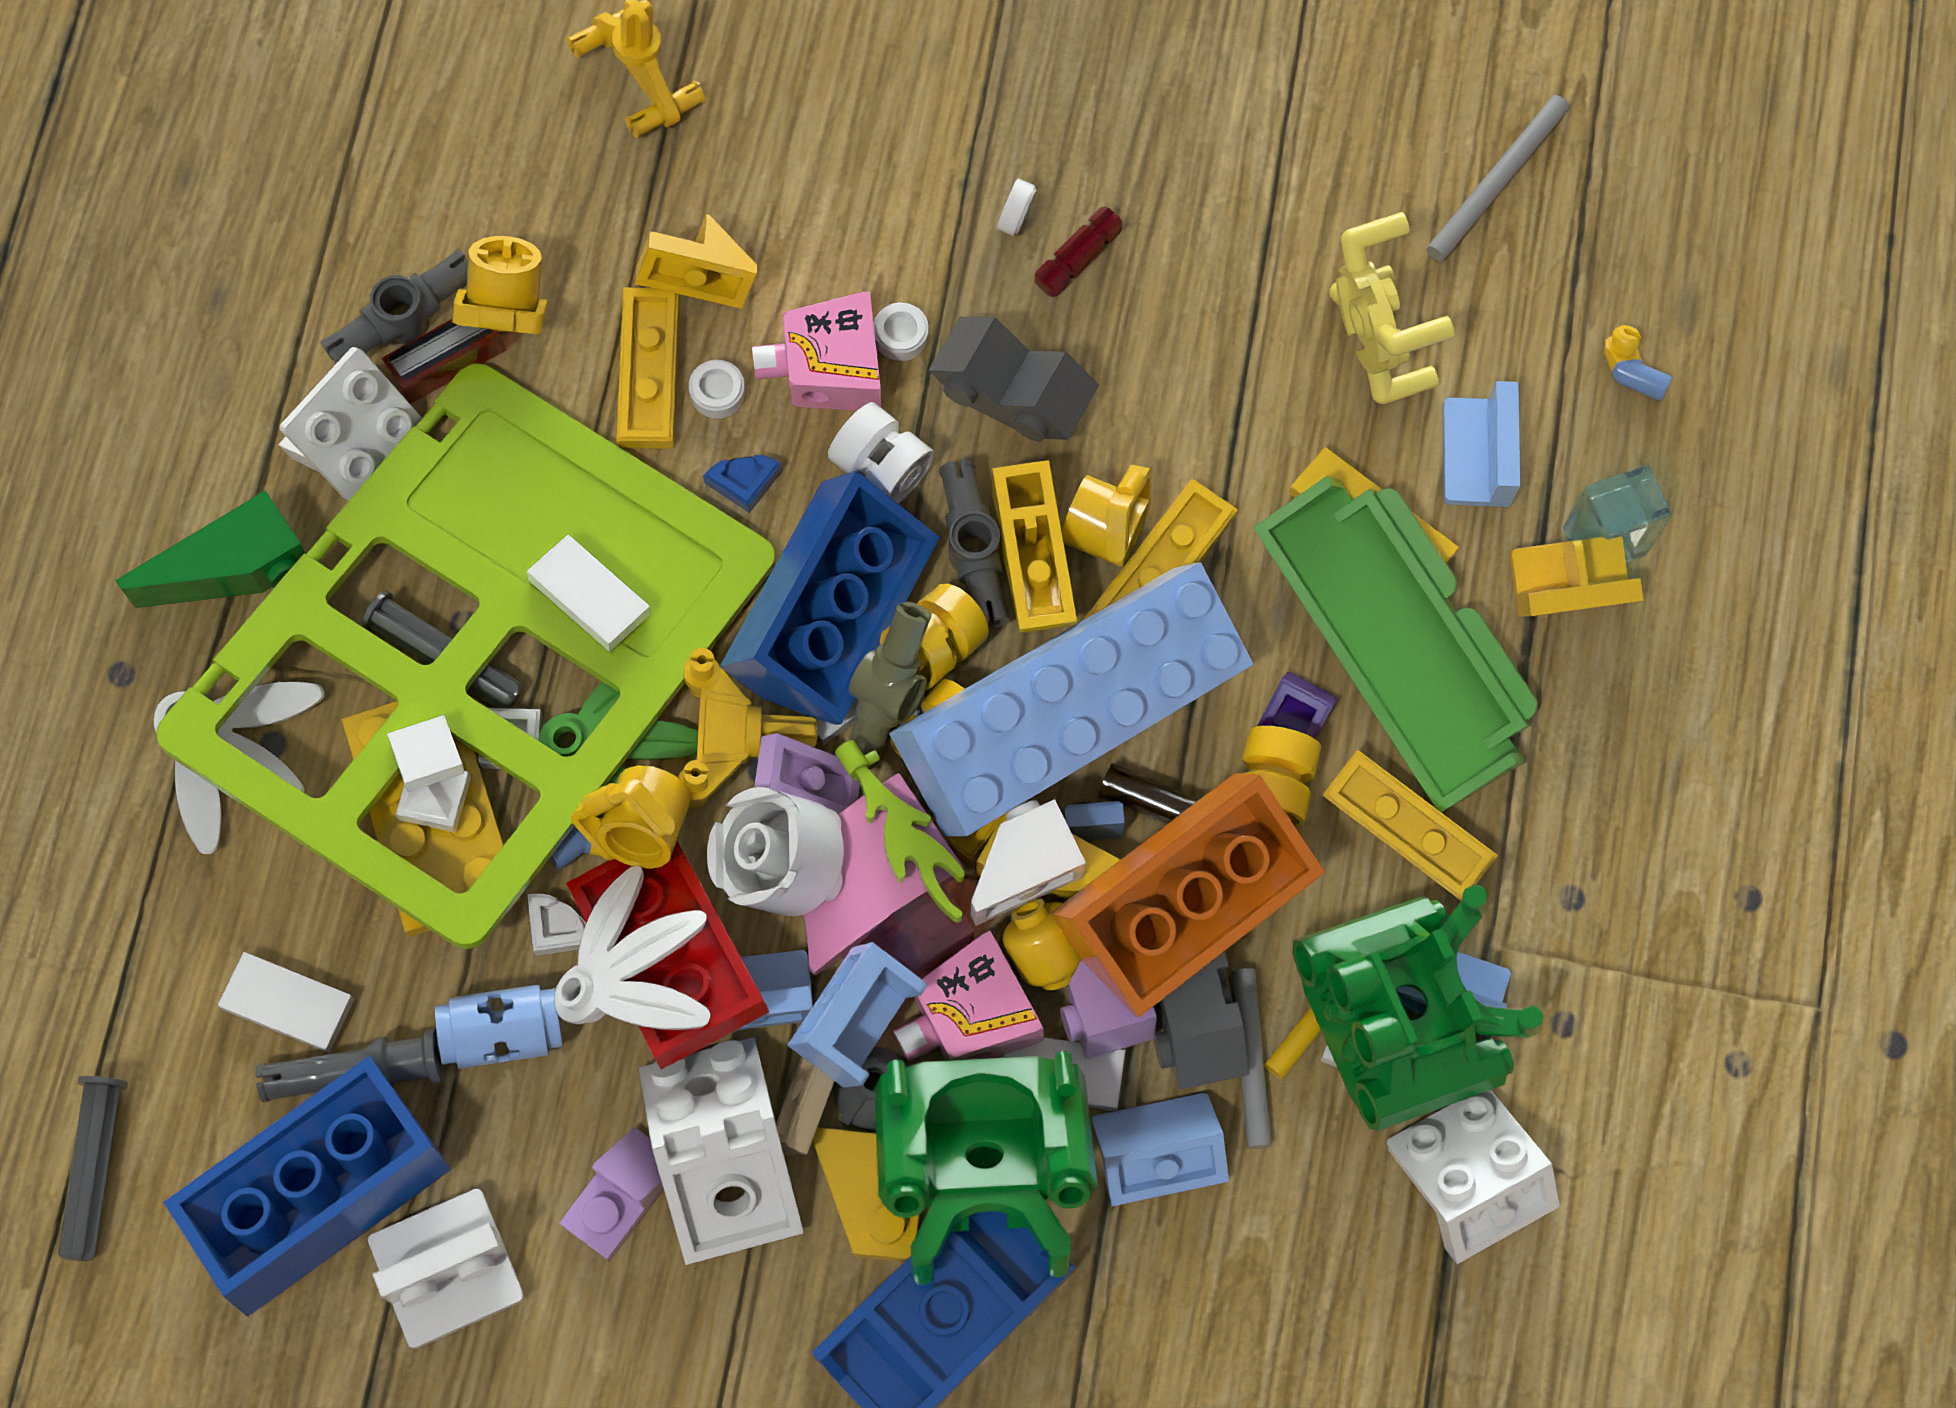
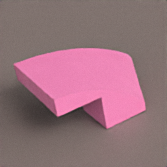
[803,773,964,976]

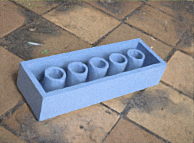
[889,562,1254,836]

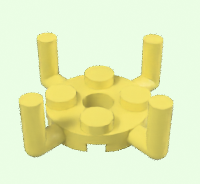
[1329,212,1455,404]

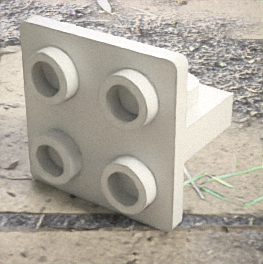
[278,347,422,501]
[368,1189,524,1349]

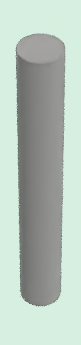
[1232,968,1271,1149]

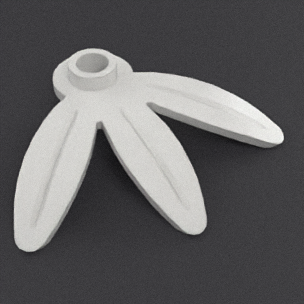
[153,682,325,854]
[554,866,710,1030]

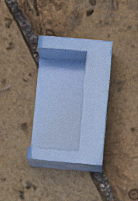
[787,942,927,1088]

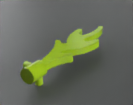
[835,740,965,923]

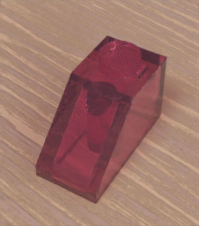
[843,882,974,979]

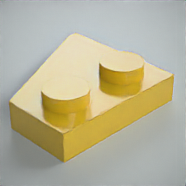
[812,1127,919,1262]

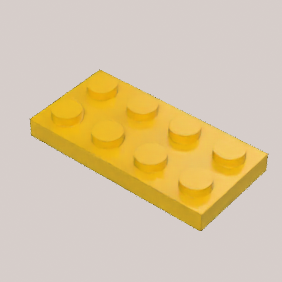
[342,701,522,938]

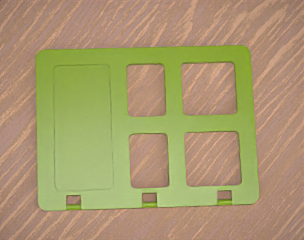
[156,364,775,949]

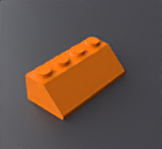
[1050,773,1325,1017]

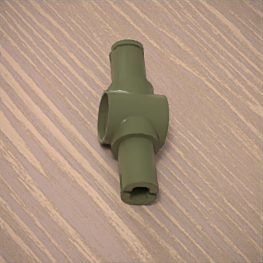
[849,602,932,769]

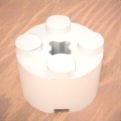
[707,787,844,916]

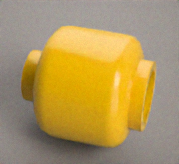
[1002,899,1082,990]

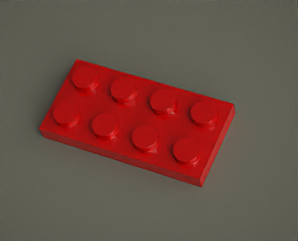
[566,841,769,1070]

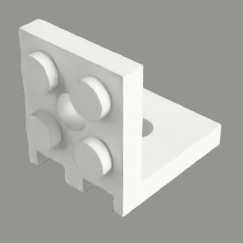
[638,1037,804,1265]

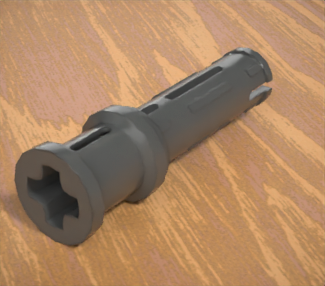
[256,1029,445,1102]

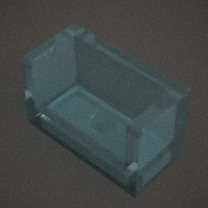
[1562,464,1672,563]

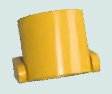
[452,236,548,334]
[1061,465,1152,568]
[571,765,692,869]

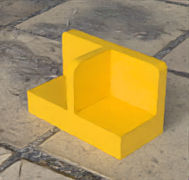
[1509,535,1644,617]

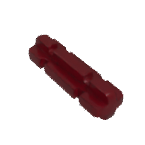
[1034,207,1123,297]

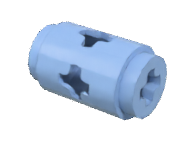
[435,984,563,1069]

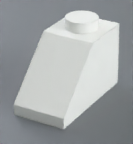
[971,800,1086,926]

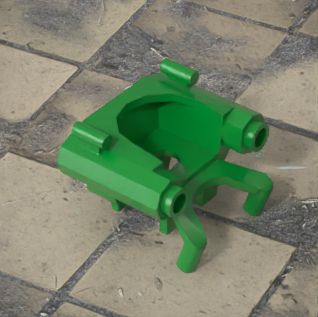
[1292,885,1543,1131]
[874,1051,1098,1285]

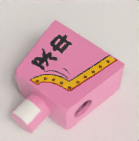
[752,291,882,410]
[893,931,1044,1062]

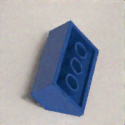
[720,471,940,725]
[163,1056,451,1317]

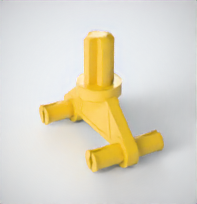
[566,0,706,138]
[678,648,818,808]

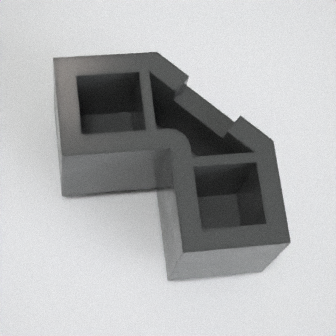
[928,316,1099,442]
[1154,951,1250,1090]

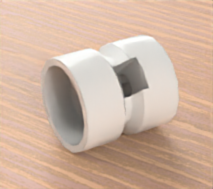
[828,402,935,504]

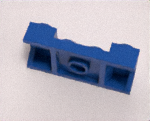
[812,1211,1076,1408]

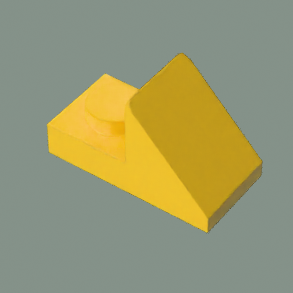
[635,214,757,309]

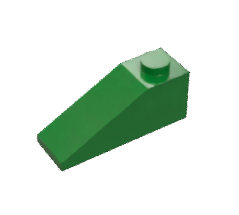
[115,490,306,608]

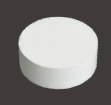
[996,178,1037,236]
[874,303,929,361]
[689,360,745,418]

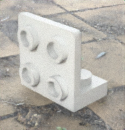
[1387,1090,1560,1264]

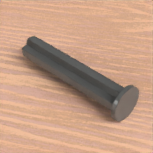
[361,590,522,709]
[58,1076,128,1262]

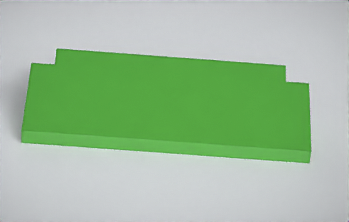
[1253,476,1538,813]

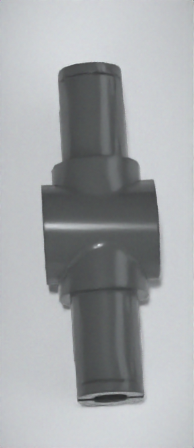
[320,249,468,365]
[939,459,1010,629]

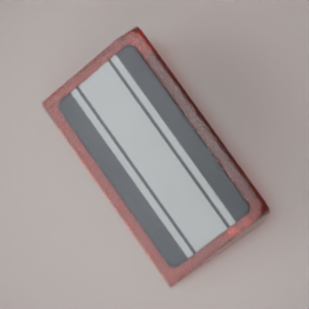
[381,319,506,404]

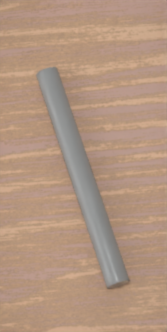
[1426,95,1570,262]

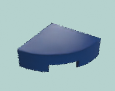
[703,455,782,513]

